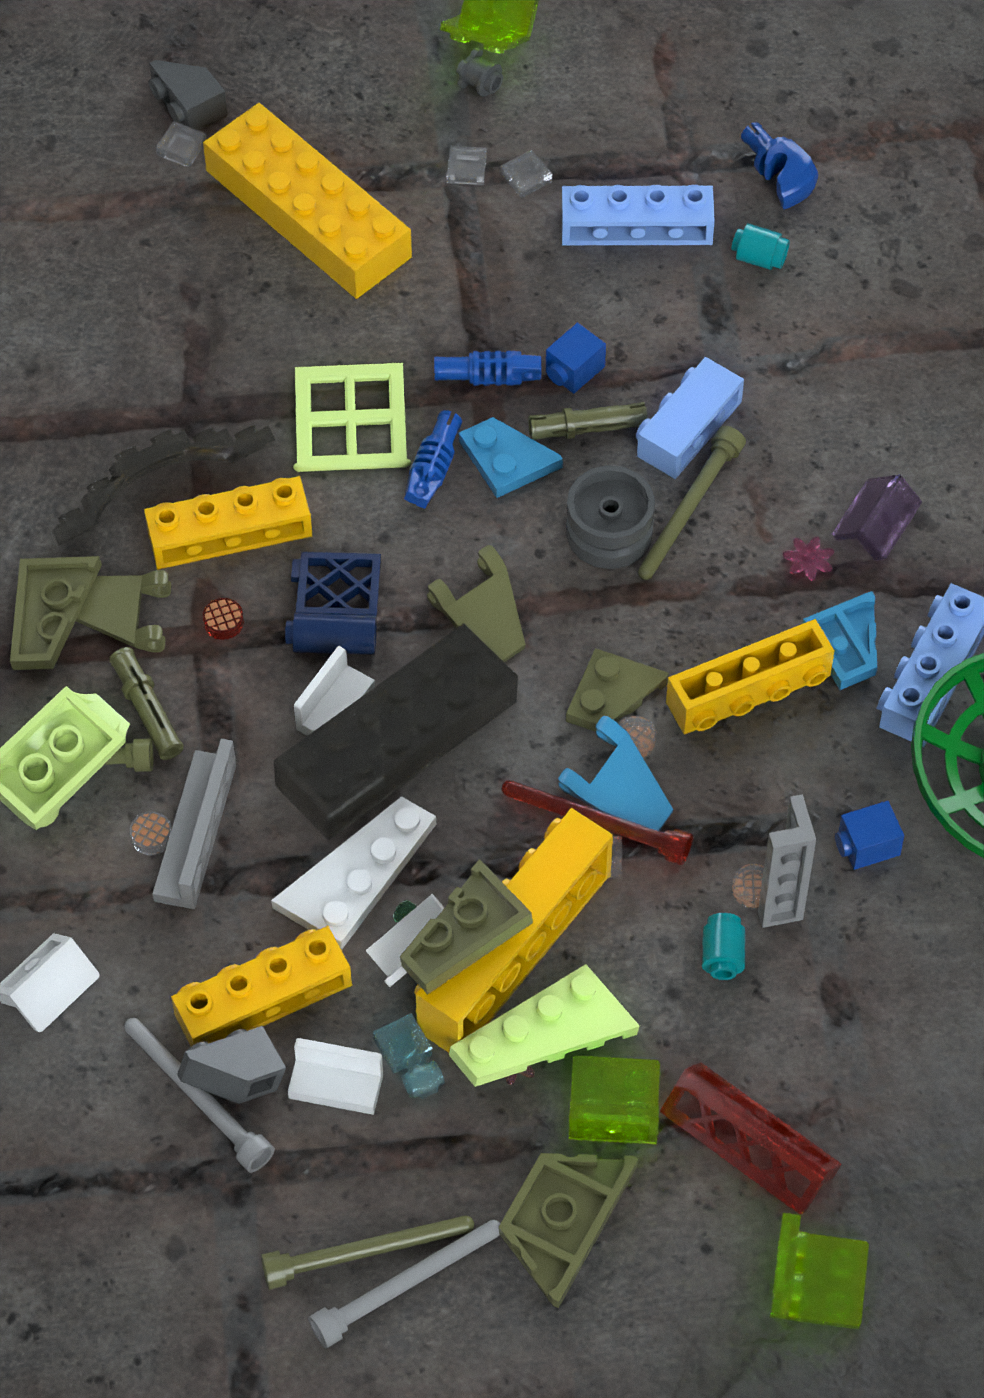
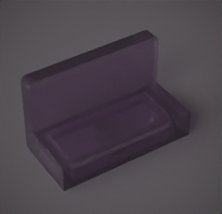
[832,474,922,560]

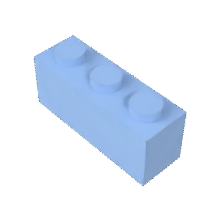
[636,357,744,479]

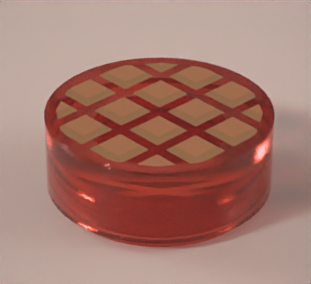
[203,598,244,640]

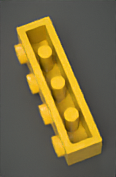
[144,476,312,570]
[666,619,835,735]
[171,926,352,1046]

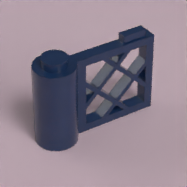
[285,552,381,655]

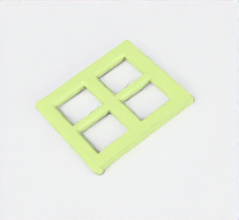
[293,363,411,472]

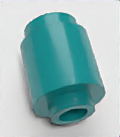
[731,223,790,270]
[702,913,745,980]

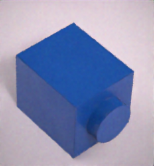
[546,322,606,394]
[835,801,905,870]

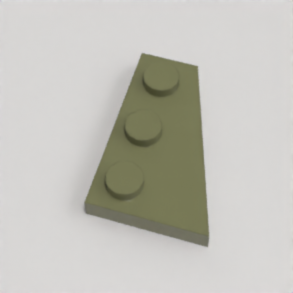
[10,556,102,670]

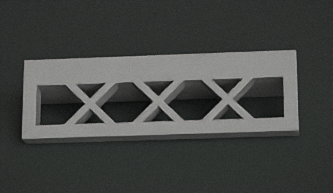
[153,739,236,909]
[758,794,816,928]

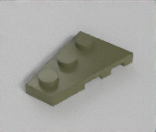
[400,859,533,995]

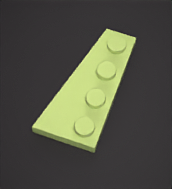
[449,964,640,1087]

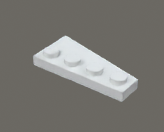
[271,796,437,950]

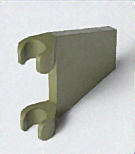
[427,545,526,670]
[76,570,172,652]

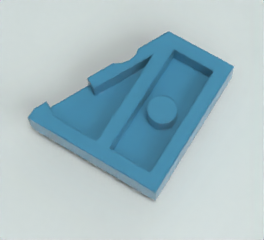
[459,417,563,498]
[802,591,877,690]

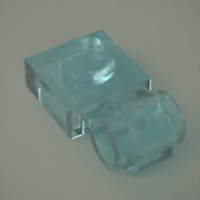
[373,1013,445,1099]

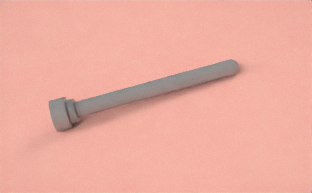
[124,1018,275,1173]
[308,1220,500,1348]

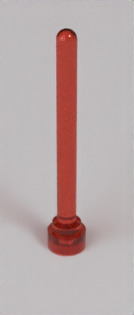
[501,780,693,866]

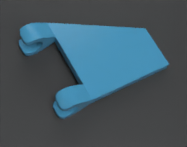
[558,716,673,845]

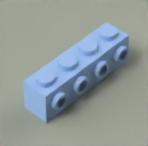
[562,185,714,246]
[877,583,984,747]

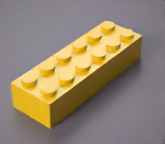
[203,102,412,299]
[414,808,613,1053]

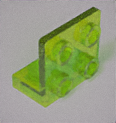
[440,0,539,54]
[569,1056,660,1144]
[770,1213,869,1329]

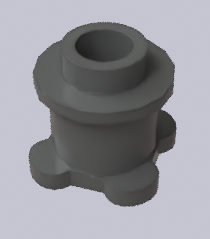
[456,47,503,97]

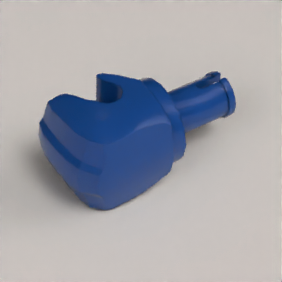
[741,122,818,210]

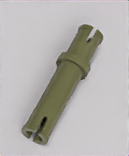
[528,401,648,440]
[110,647,184,760]

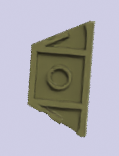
[499,1153,638,1308]

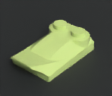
[0,686,130,830]

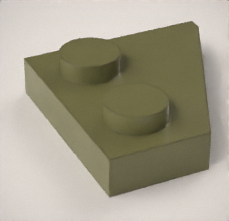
[566,648,669,732]

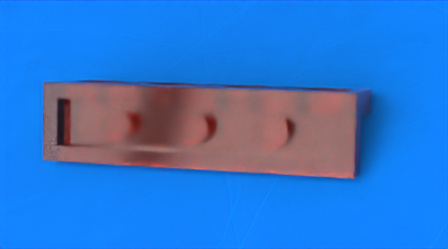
[659,1062,842,1215]

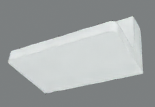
[294,646,375,748]
[366,894,444,987]
[0,933,99,1032]
[288,1038,383,1115]

